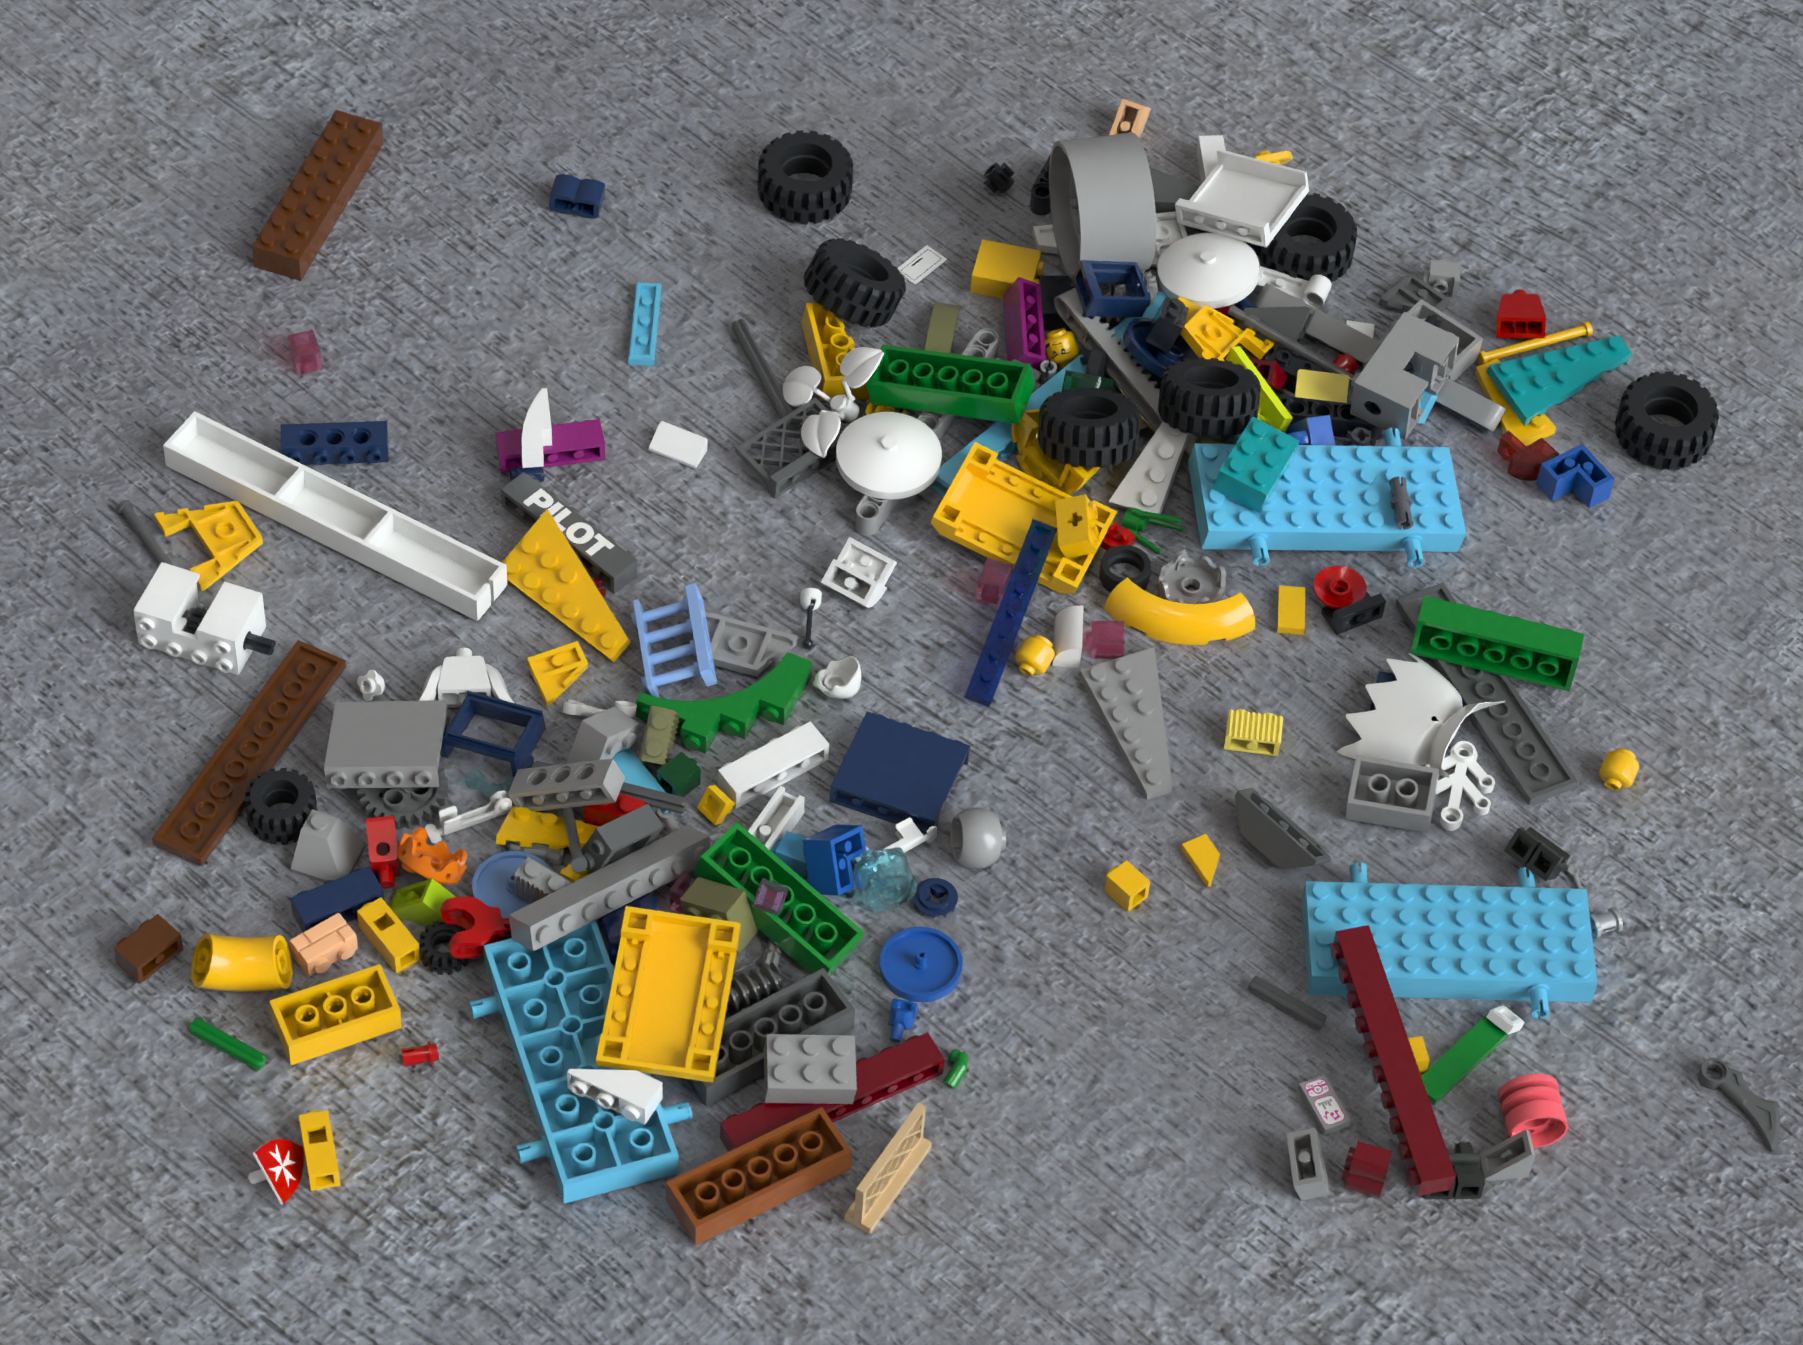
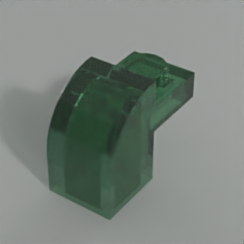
[1061,370,1115,393]

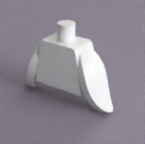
[418,647,514,708]

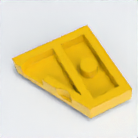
[527,641,588,707]

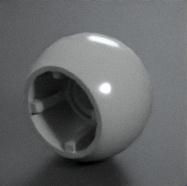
[950,807,1006,869]

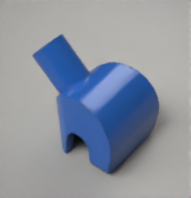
[888,998,918,1042]

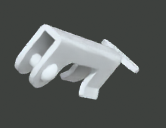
[425,790,512,845]
[852,818,937,876]

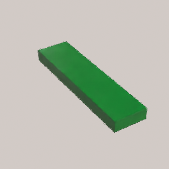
[1421,1014,1508,1106]

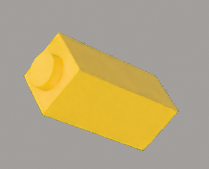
[357,897,420,974]
[299,1110,340,1191]

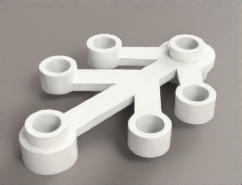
[1425,741,1495,831]

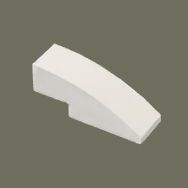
[522,388,552,468]

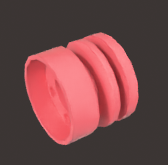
[1498,1074,1569,1148]

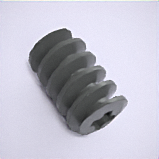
[727,962,782,1014]

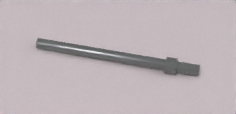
[1227,305,1354,386]

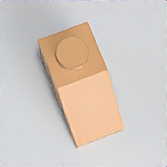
[1109,98,1151,138]

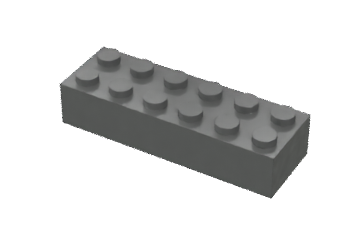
[686,968,855,1107]

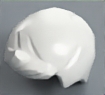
[813,656,861,699]

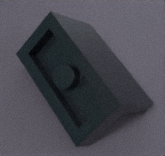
[1321,592,1386,635]

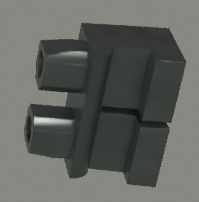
[1504,827,1571,881]
[1425,1142,1485,1200]

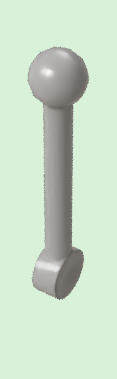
[1567,866,1594,914]

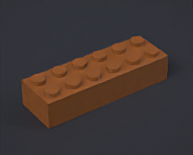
[666,1107,852,1246]

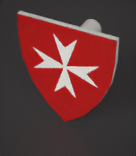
[248,1139,304,1205]

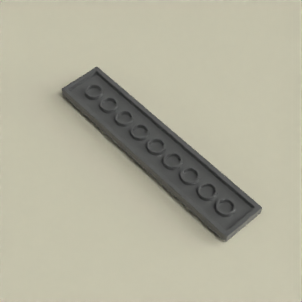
[1395,583,1578,805]

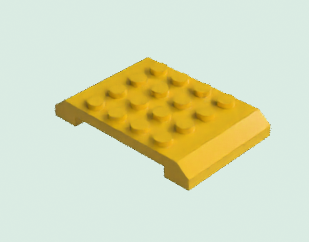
[931,442,1117,594]
[596,906,741,1083]

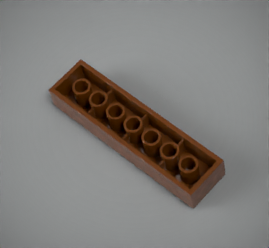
[252,110,383,281]

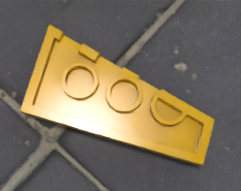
[496,806,600,850]

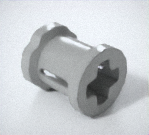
[1590,907,1623,938]

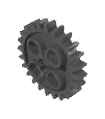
[357,766,448,830]

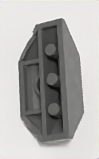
[1235,788,1331,869]

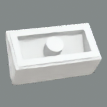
[649,421,708,469]

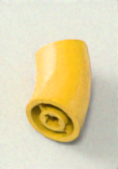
[191,933,293,992]

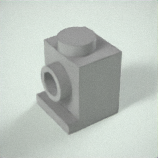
[1422,260,1461,299]

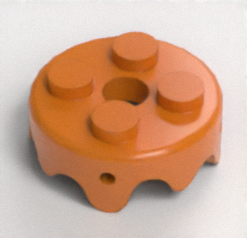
[397,827,468,886]

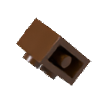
[114,914,183,984]

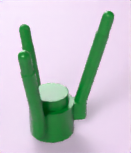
[1122,507,1183,554]

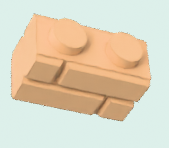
[289,913,358,977]

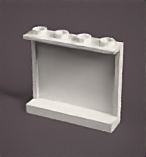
[1175,149,1309,247]

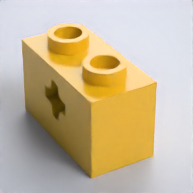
[1055,494,1100,559]

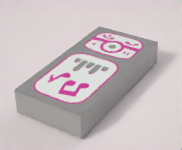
[1298,1075,1351,1135]

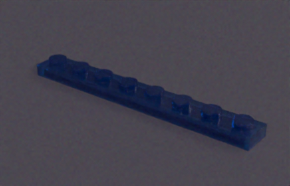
[964,519,1057,707]

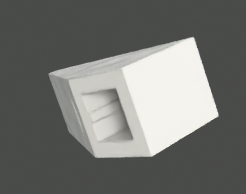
[567,1069,663,1125]

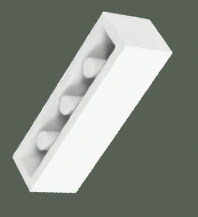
[718,721,829,809]

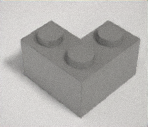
[566,706,640,764]

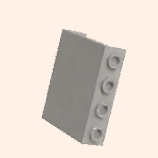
[324,700,449,789]

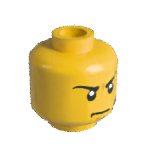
[1045,328,1080,368]

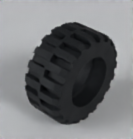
[757,130,853,224]
[1259,193,1357,283]
[804,238,906,328]
[1158,358,1261,438]
[1615,371,1719,470]
[1038,387,1140,468]

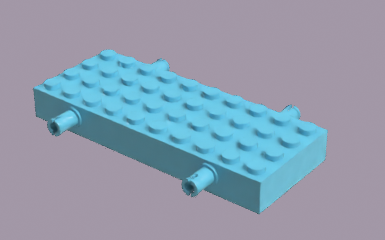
[1188,428,1466,568]
[1301,863,1597,1019]
[469,920,692,1204]

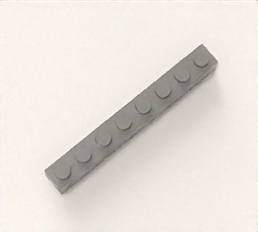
[509,825,710,951]

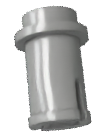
[1038,360,1057,386]

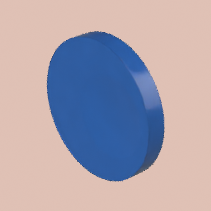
[879,927,963,1002]

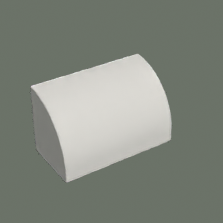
[1052,606,1084,668]

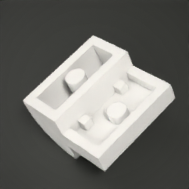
[821,537,897,608]

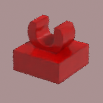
[1100,522,1136,551]

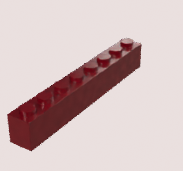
[720,1032,945,1152]

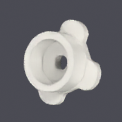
[357,670,385,701]

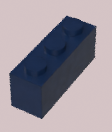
[291,866,384,932]

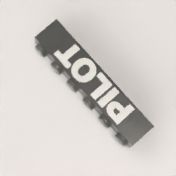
[501,472,637,594]

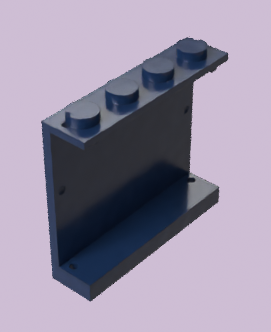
[830,711,970,834]

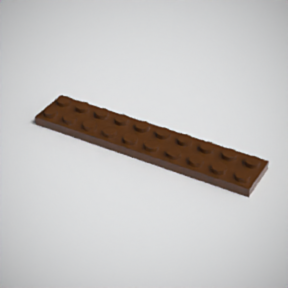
[152,640,346,866]

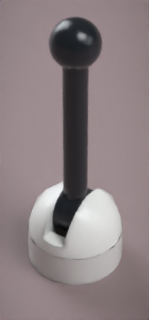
[800,588,822,649]

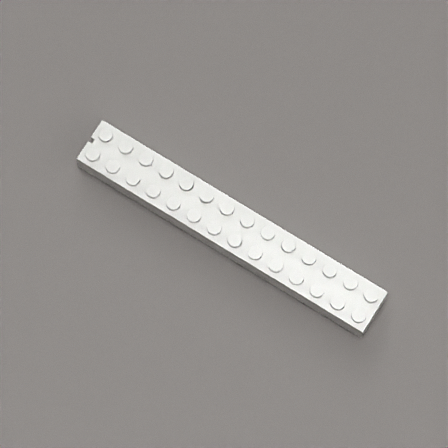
[163,411,507,621]

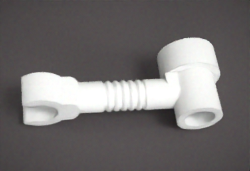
[563,699,637,718]

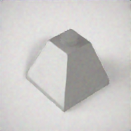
[291,809,366,883]

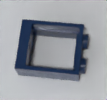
[1072,260,1151,317]

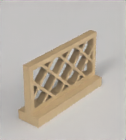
[844,1102,932,1235]

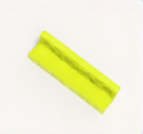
[1226,346,1293,433]

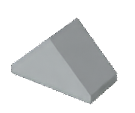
[1479,1129,1535,1181]

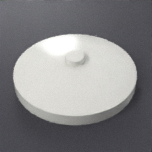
[1157,233,1259,309]
[836,412,942,500]

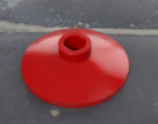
[1313,566,1367,609]

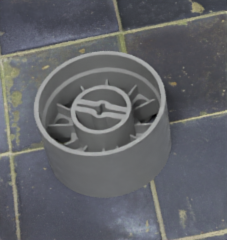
[1049,133,1156,278]

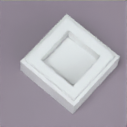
[1486,1005,1525,1034]

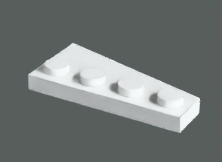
[1109,421,1191,514]

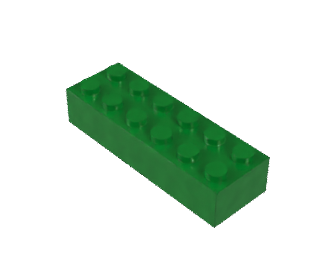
[866,344,1035,424]
[1410,596,1584,692]
[694,822,865,976]

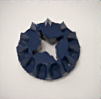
[913,878,958,919]

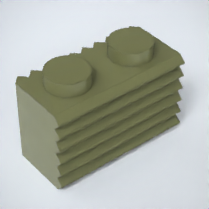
[639,706,681,766]

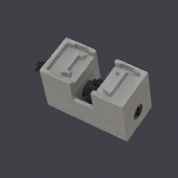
[1349,312,1459,440]

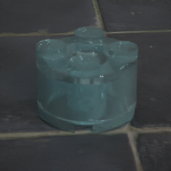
[853,847,917,912]

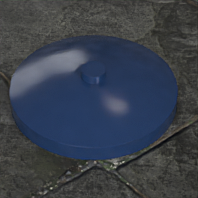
[1123,318,1199,378]

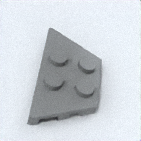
[705,611,797,677]

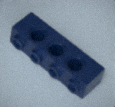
[281,421,389,465]

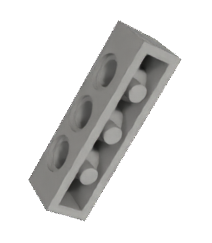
[508,758,625,811]

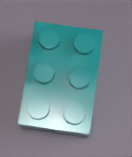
[1212,417,1300,514]

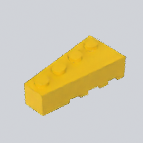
[801,303,870,401]

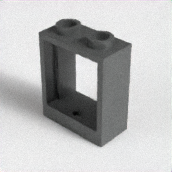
[581,804,664,874]

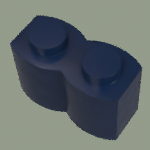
[549,174,605,219]

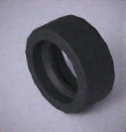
[1100,545,1151,592]

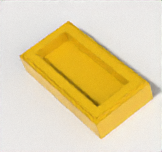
[1277,585,1306,635]

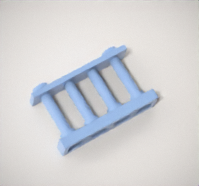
[631,583,717,698]

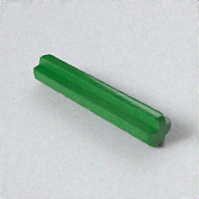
[189,1018,266,1070]

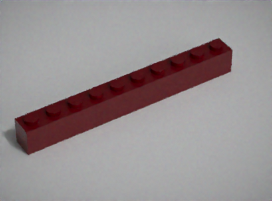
[1330,925,1456,1196]

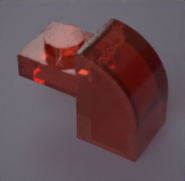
[1497,431,1559,481]

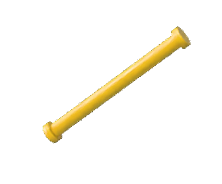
[1477,321,1593,365]

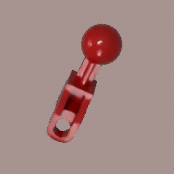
[440,896,511,959]

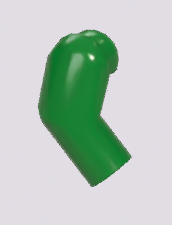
[943,1049,969,1089]

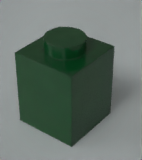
[657,752,701,797]

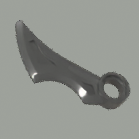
[1698,1058,1780,1152]

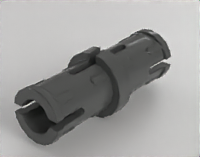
[1389,476,1414,530]

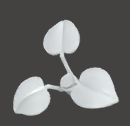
[783,347,884,458]

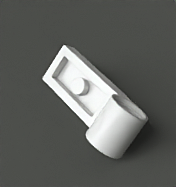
[1253,266,1332,309]

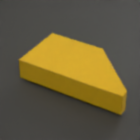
[1181,834,1220,888]

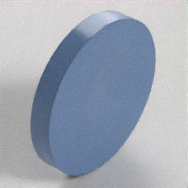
[472,851,550,918]

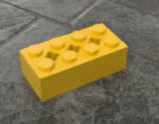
[269,964,402,1065]

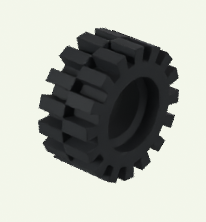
[419,920,468,975]

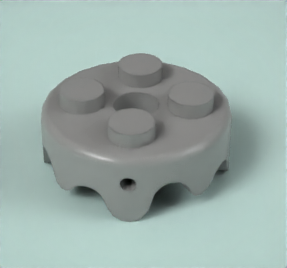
[1158,550,1226,604]

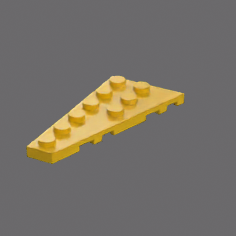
[502,509,631,663]

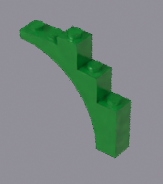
[636,652,812,754]

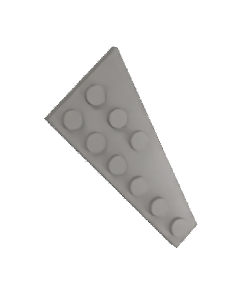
[1079,647,1172,800]

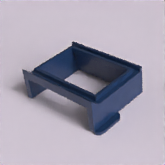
[441,690,546,777]

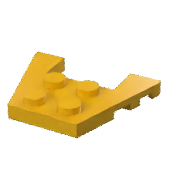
[1180,305,1275,361]
[154,500,263,592]

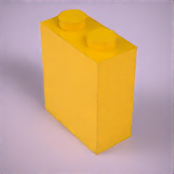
[970,239,1045,299]

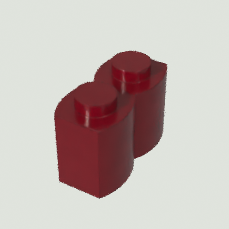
[1342,1141,1392,1198]

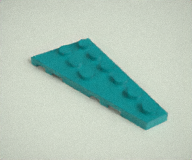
[1487,335,1632,426]

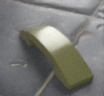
[924,302,960,353]

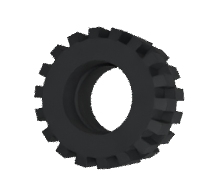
[244,768,317,845]

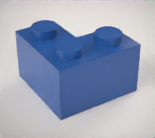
[1536,444,1615,508]
[803,825,866,895]

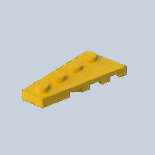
[1475,358,1556,452]

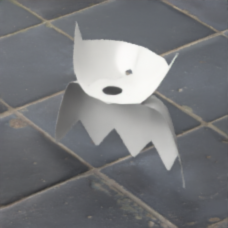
[1337,653,1506,778]

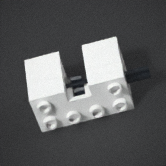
[133,562,276,675]

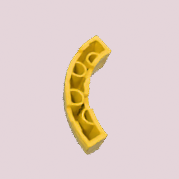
[1104,577,1255,645]

